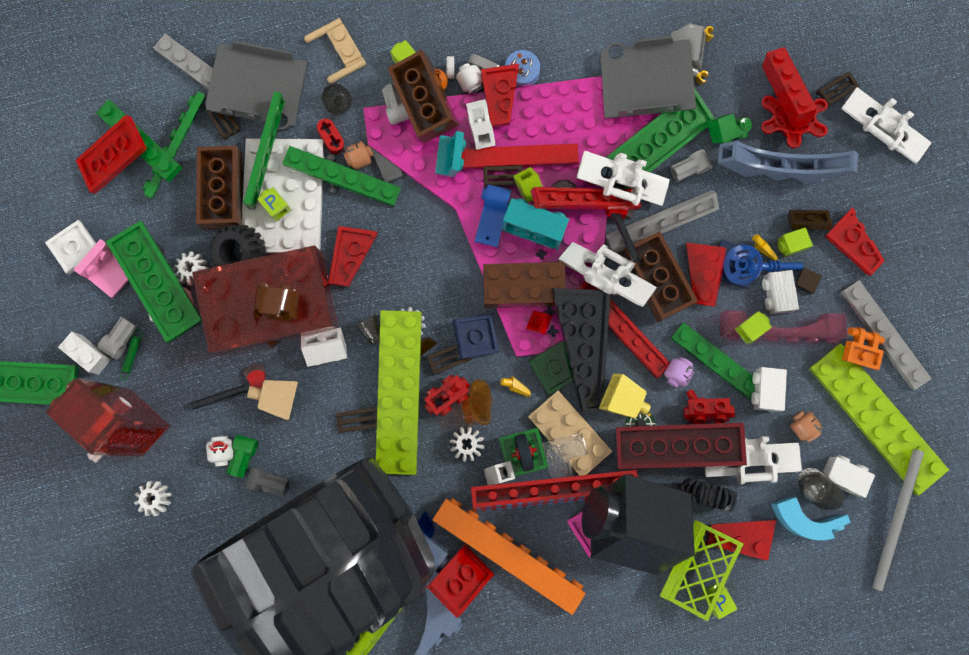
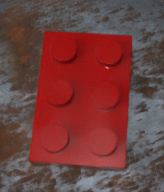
[427,544,494,618]

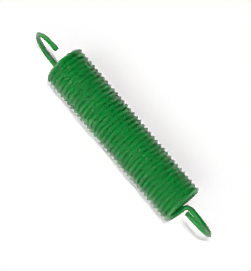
[120,330,142,380]

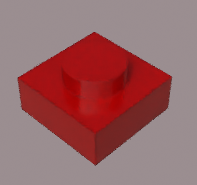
[526,310,552,335]

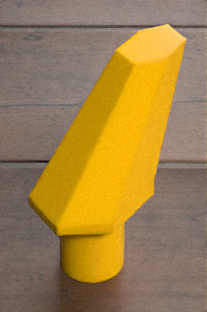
[752,234,778,260]
[500,376,531,397]

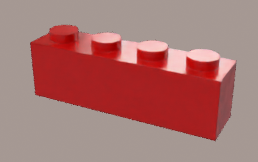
[762,47,817,128]

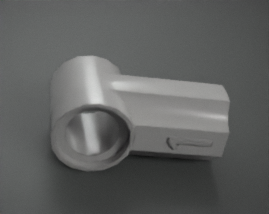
[382,84,409,125]
[670,149,713,182]
[97,317,137,360]

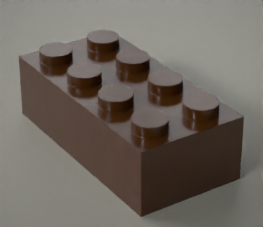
[388,49,459,143]
[196,146,243,230]
[621,231,698,323]
[483,262,566,308]

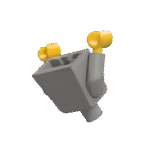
[671,23,714,85]

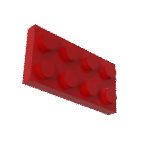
[75,115,147,194]

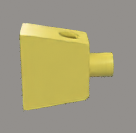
[599,374,650,418]

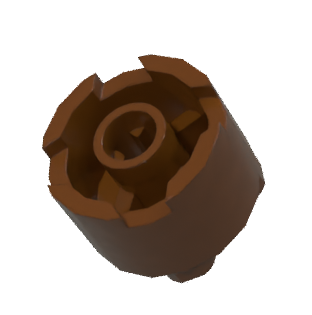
[253,283,300,321]

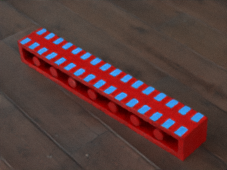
[471,470,638,512]

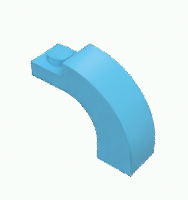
[771,496,851,540]

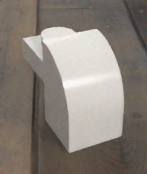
[466,99,495,150]

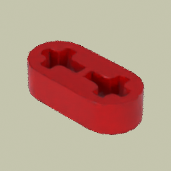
[317,119,344,154]

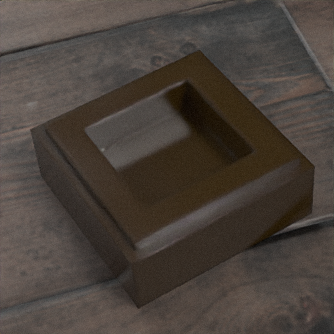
[795,267,822,294]

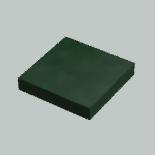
[528,340,573,396]

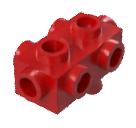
[424,375,470,417]
[683,389,735,424]

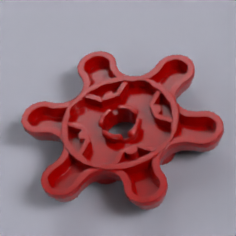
[761,96,828,149]

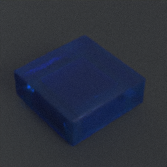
[418,510,440,539]

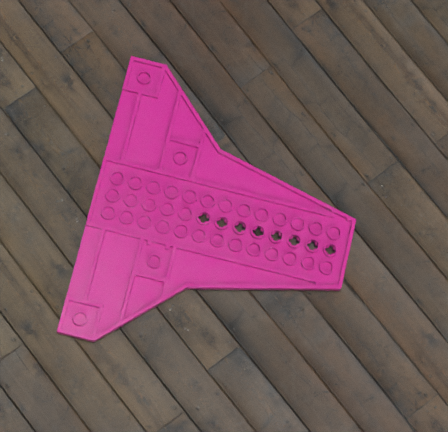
[363,76,661,357]

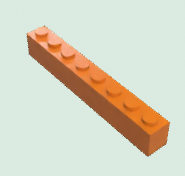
[432,497,586,615]

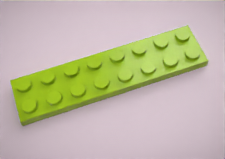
[376,310,422,475]
[808,343,949,496]

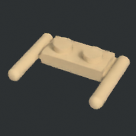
[304,18,367,84]

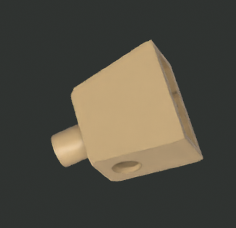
[247,380,298,420]

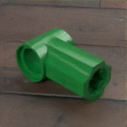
[226,434,258,478]

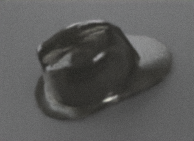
[798,468,844,510]

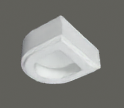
[446,56,455,79]

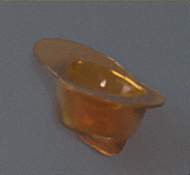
[462,379,492,426]

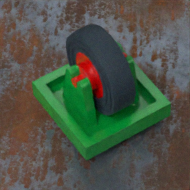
[499,428,548,476]

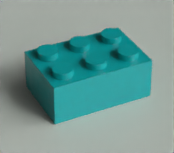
[502,198,569,251]

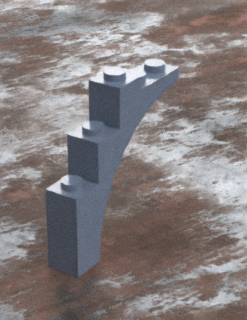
[718,141,858,184]
[413,533,463,655]

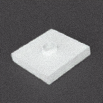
[45,220,96,275]

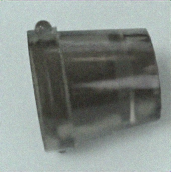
[356,313,380,345]

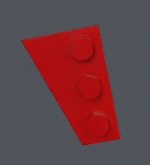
[481,64,519,128]
[824,207,885,276]
[328,226,378,288]
[686,242,727,307]
[706,519,776,561]

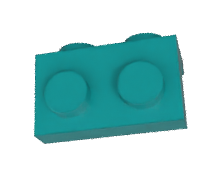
[435,131,466,177]

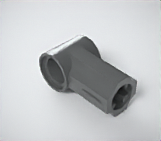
[245,467,290,496]

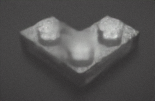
[542,434,588,479]

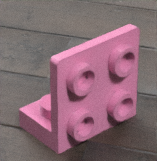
[74,239,129,298]

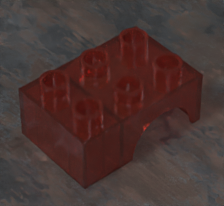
[192,245,339,355]

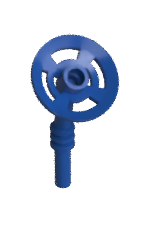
[723,244,803,285]

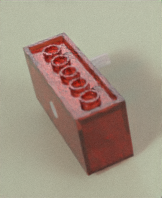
[45,378,170,463]

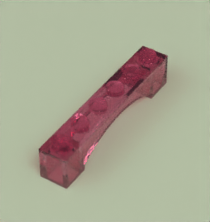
[720,310,847,344]

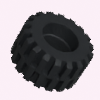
[209,225,266,277]

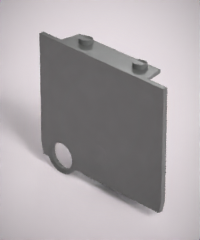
[601,35,696,119]
[206,41,307,131]

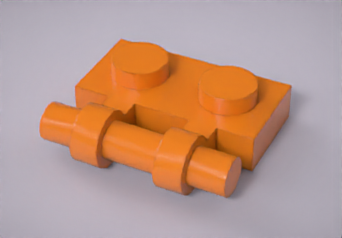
[842,327,885,370]

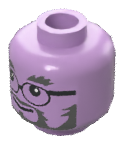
[664,357,695,388]

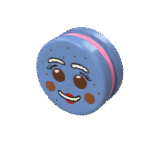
[505,50,540,87]

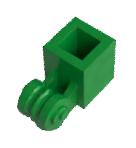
[707,113,752,144]

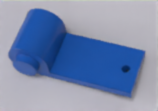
[474,184,512,248]

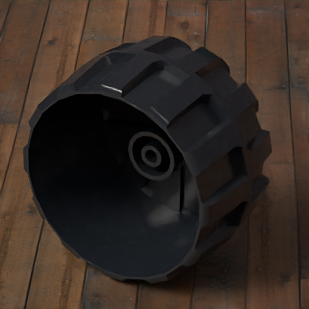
[191,457,435,655]

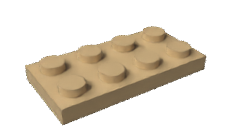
[528,390,612,476]

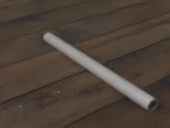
[872,449,924,591]

